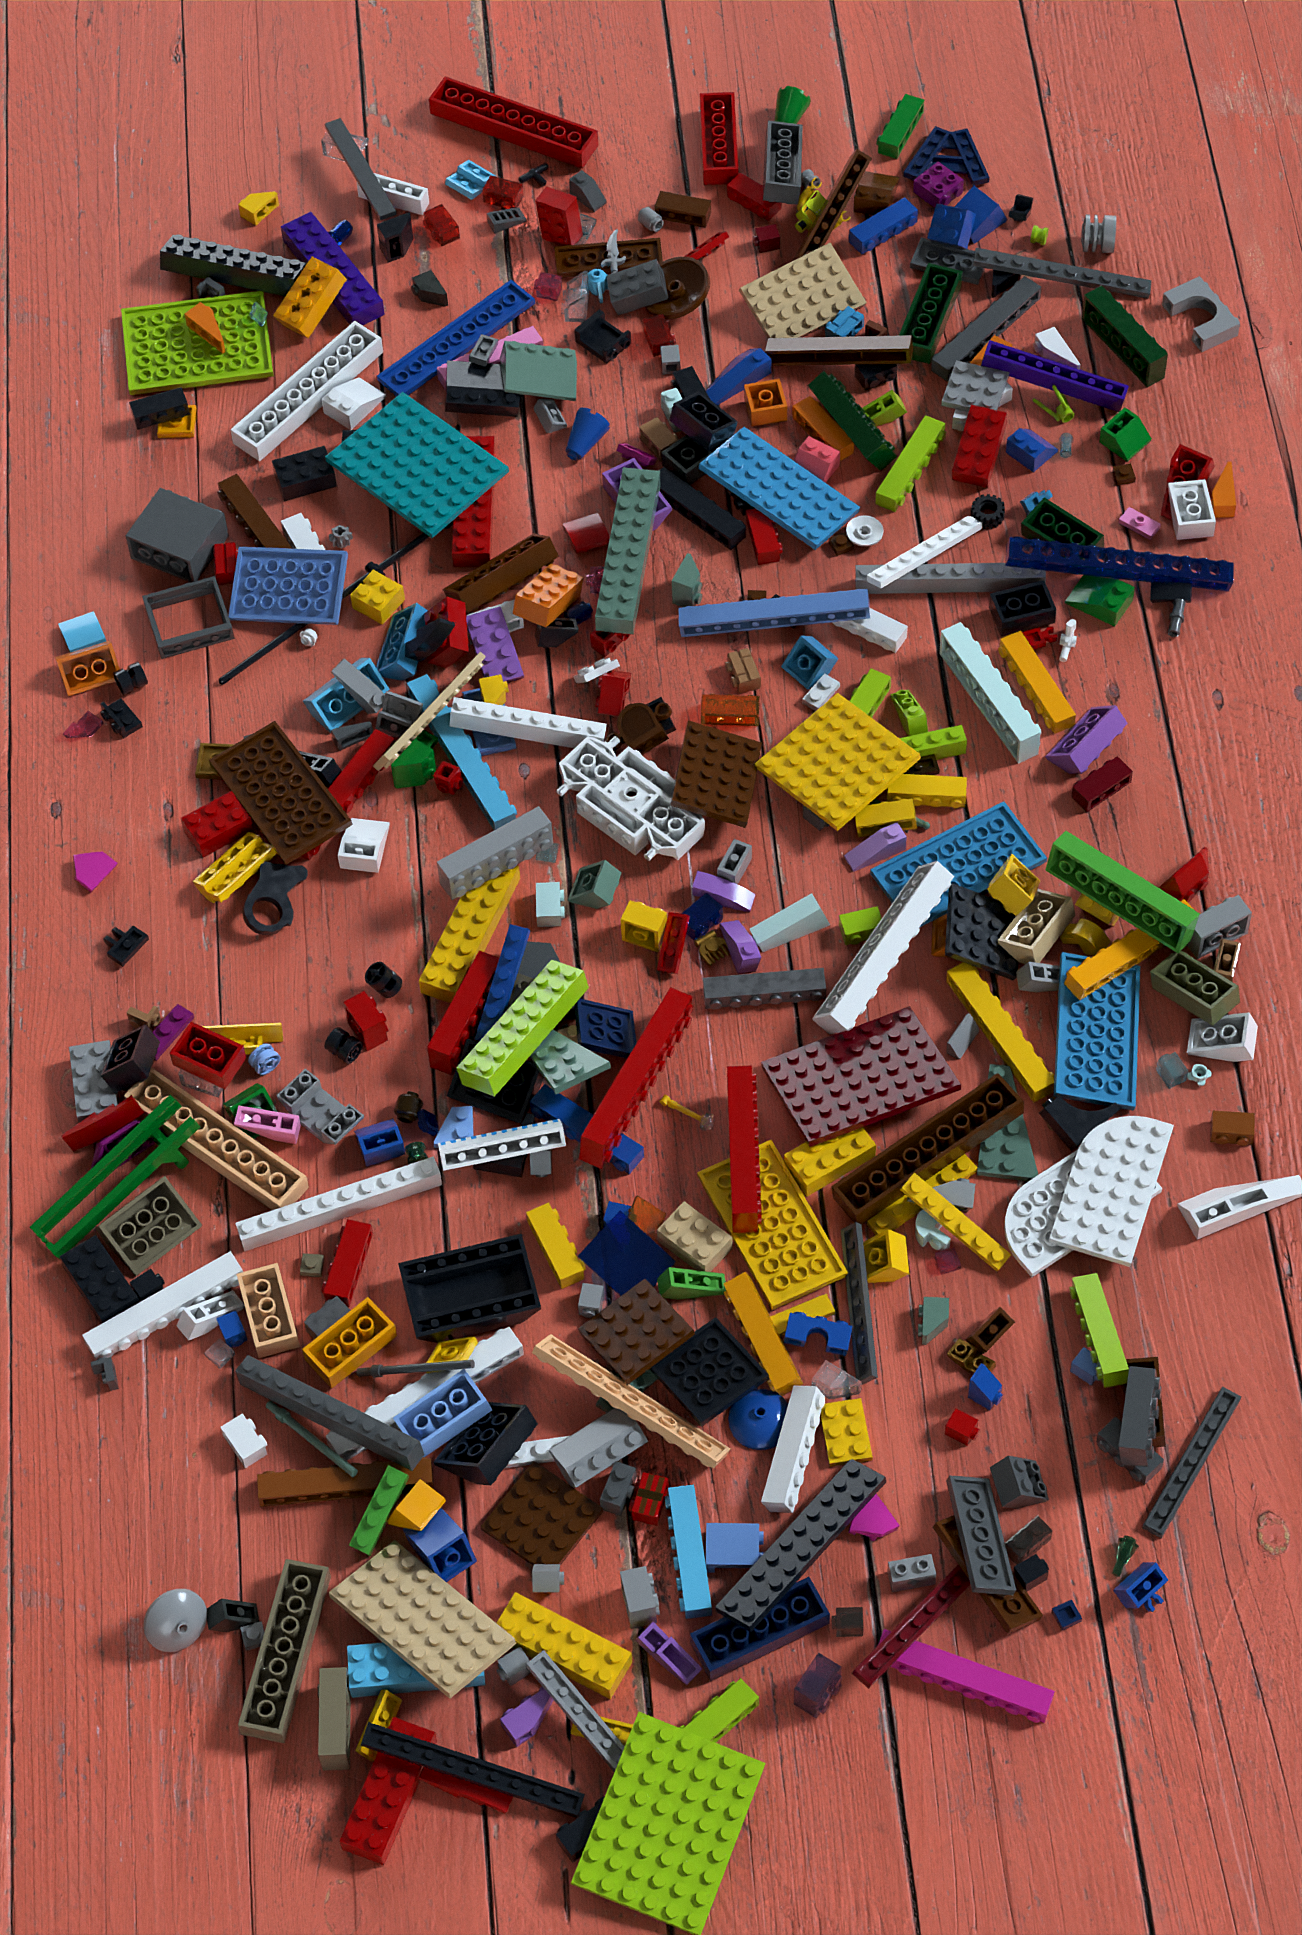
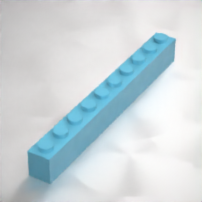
[407,674,517,830]

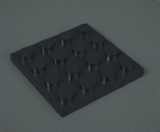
[945,883,1018,980]
[649,1317,769,1427]

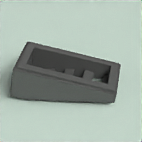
[487,207,526,233]
[331,721,373,750]

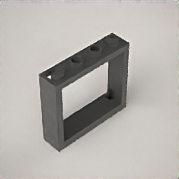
[142,576,234,659]

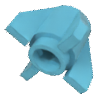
[580,269,608,304]

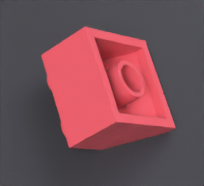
[794,436,840,483]

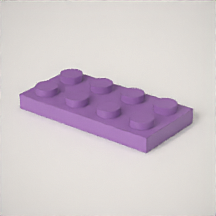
[466,606,524,683]

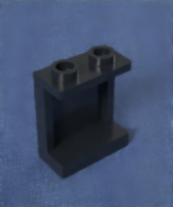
[575,309,631,364]

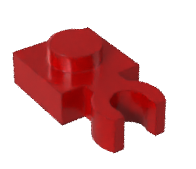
[1022,626,1057,650]

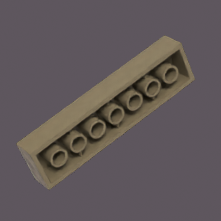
[238,1559,331,1743]

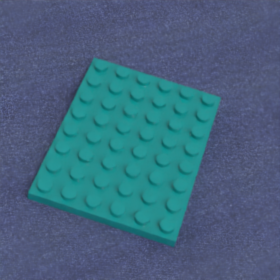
[325,392,509,538]

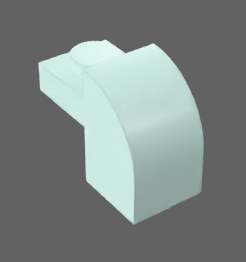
[915,1209,951,1254]

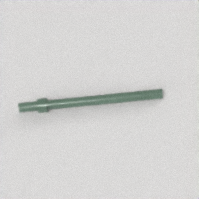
[266,1401,358,1477]

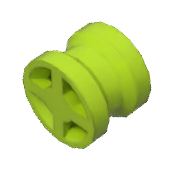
[1030,225,1049,246]

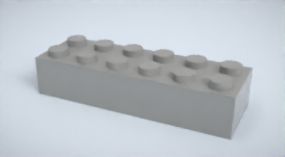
[437,806,553,900]

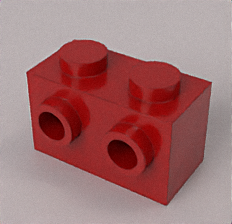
[590,629,630,657]

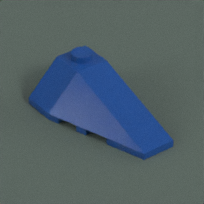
[706,348,771,405]

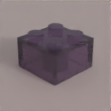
[794,1653,843,1719]

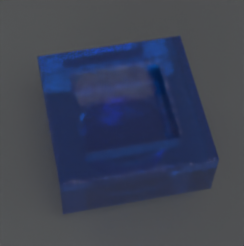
[417,1109,439,1136]

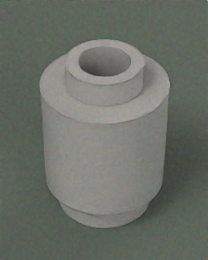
[638,207,664,232]

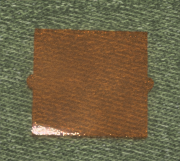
[625,1195,666,1243]

